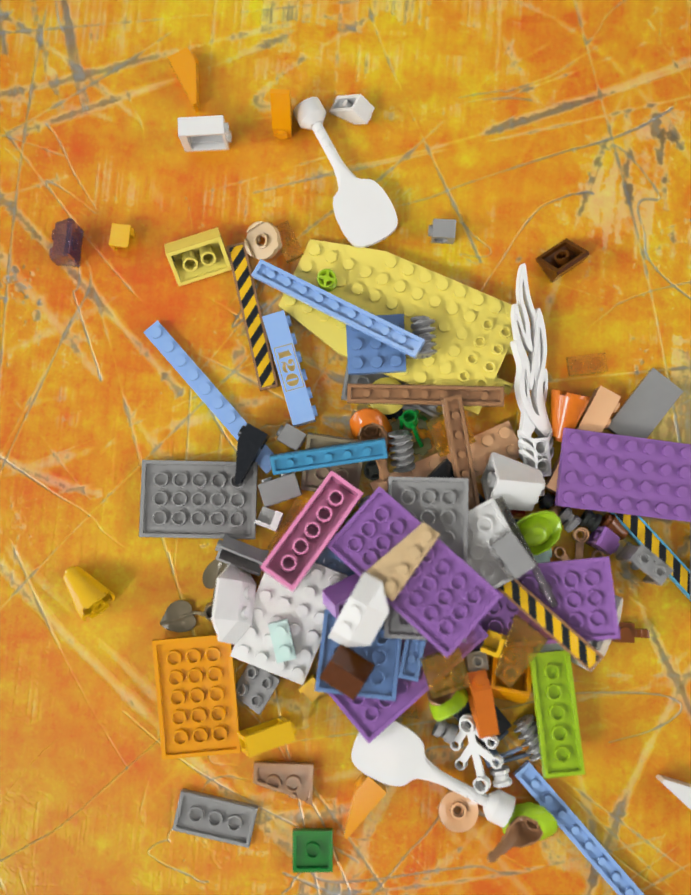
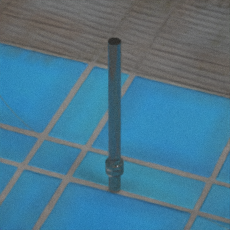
[495,496,558,608]

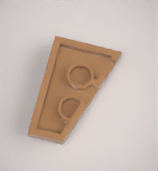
[253,761,314,805]

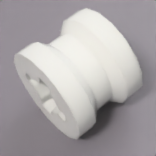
[490,765,513,788]

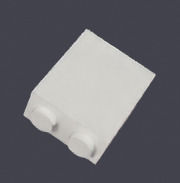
[481,452,545,512]

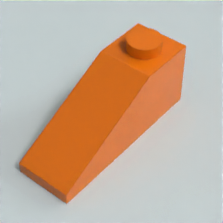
[462,669,499,739]

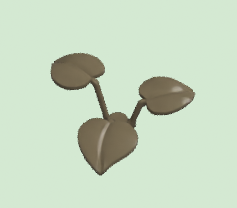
[160,559,228,632]

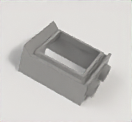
[616,541,674,586]

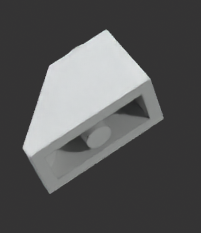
[329,94,375,125]

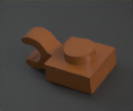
[613,622,650,643]

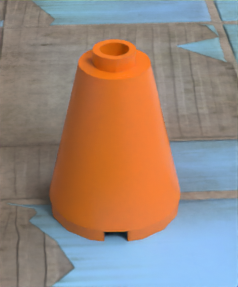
[551,389,590,442]

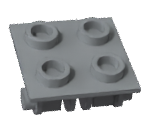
[236,664,280,715]

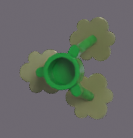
[391,410,436,456]

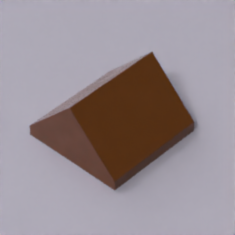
[536,238,589,283]
[319,644,375,700]

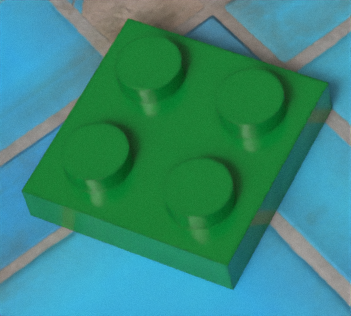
[293,828,333,872]

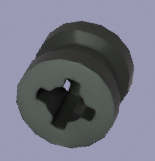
[364,461,380,480]
[579,509,602,532]

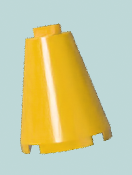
[63,566,115,621]

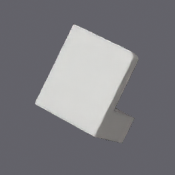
[254,507,284,532]

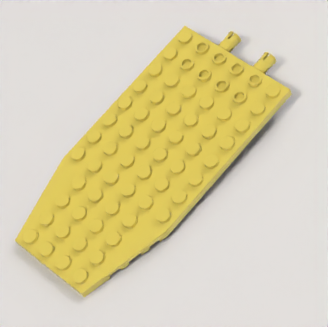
[278,239,528,416]

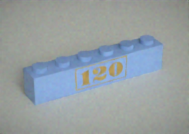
[262,310,318,427]

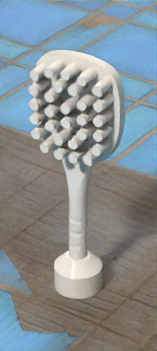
[293,97,398,248]
[351,720,515,828]

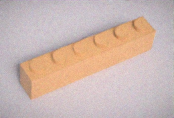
[544,386,621,495]

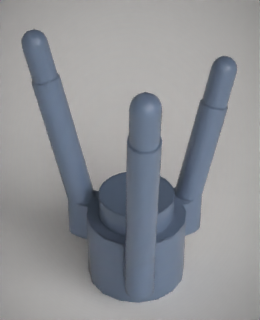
[483,730,531,769]

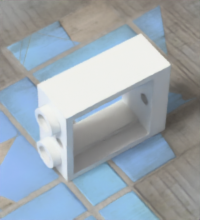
[177,115,232,152]

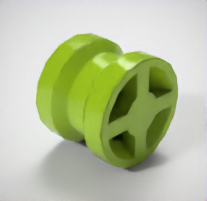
[317,269,337,292]

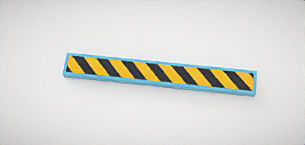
[609,512,691,602]

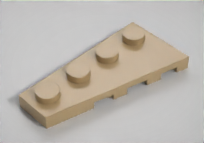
[360,522,441,601]

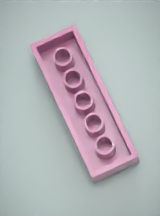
[260,470,364,593]

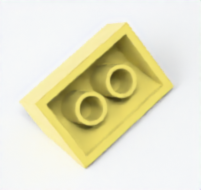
[164,227,232,287]

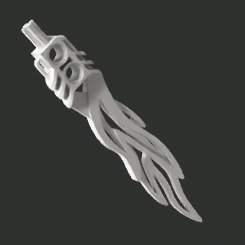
[510,263,554,496]

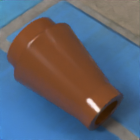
[599,513,628,540]

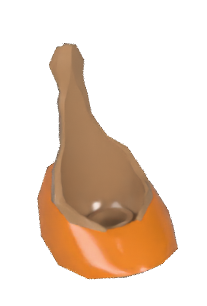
[350,408,393,481]

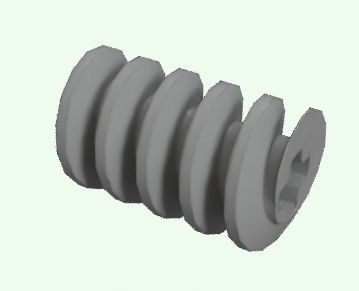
[410,316,437,359]
[388,430,415,472]
[513,714,541,761]

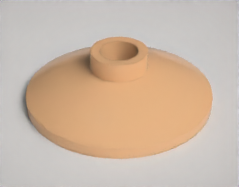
[438,791,478,832]

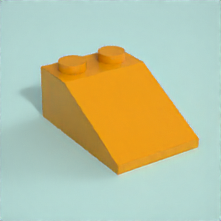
[488,645,533,704]

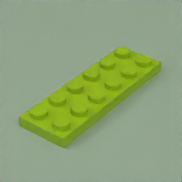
[528,650,585,778]

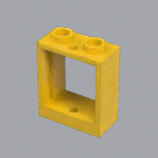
[237,716,297,757]

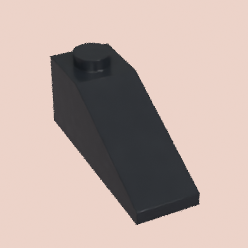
[235,423,270,486]

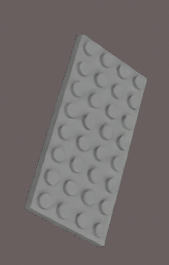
[384,476,469,642]

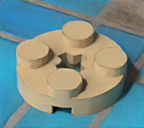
[244,221,282,260]

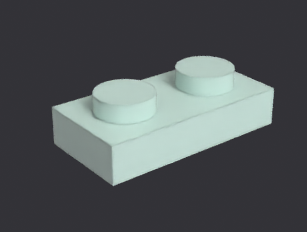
[268,618,297,663]

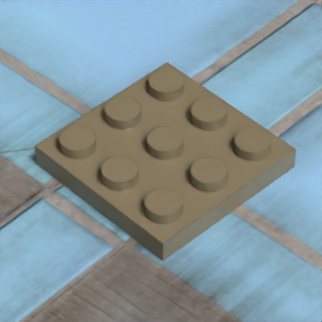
[300,432,365,492]

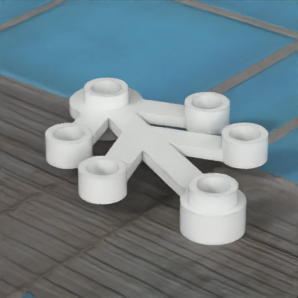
[450,714,504,794]

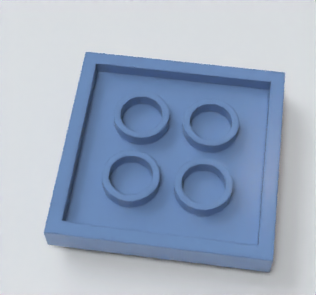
[346,314,406,375]

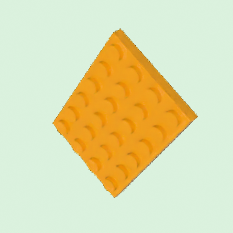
[152,634,242,760]

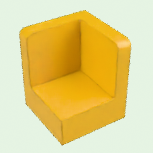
[109,223,135,251]
[480,629,508,658]
[298,673,325,702]

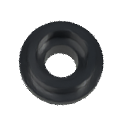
[538,492,555,509]

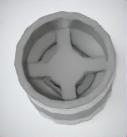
[558,507,582,533]
[432,719,459,744]

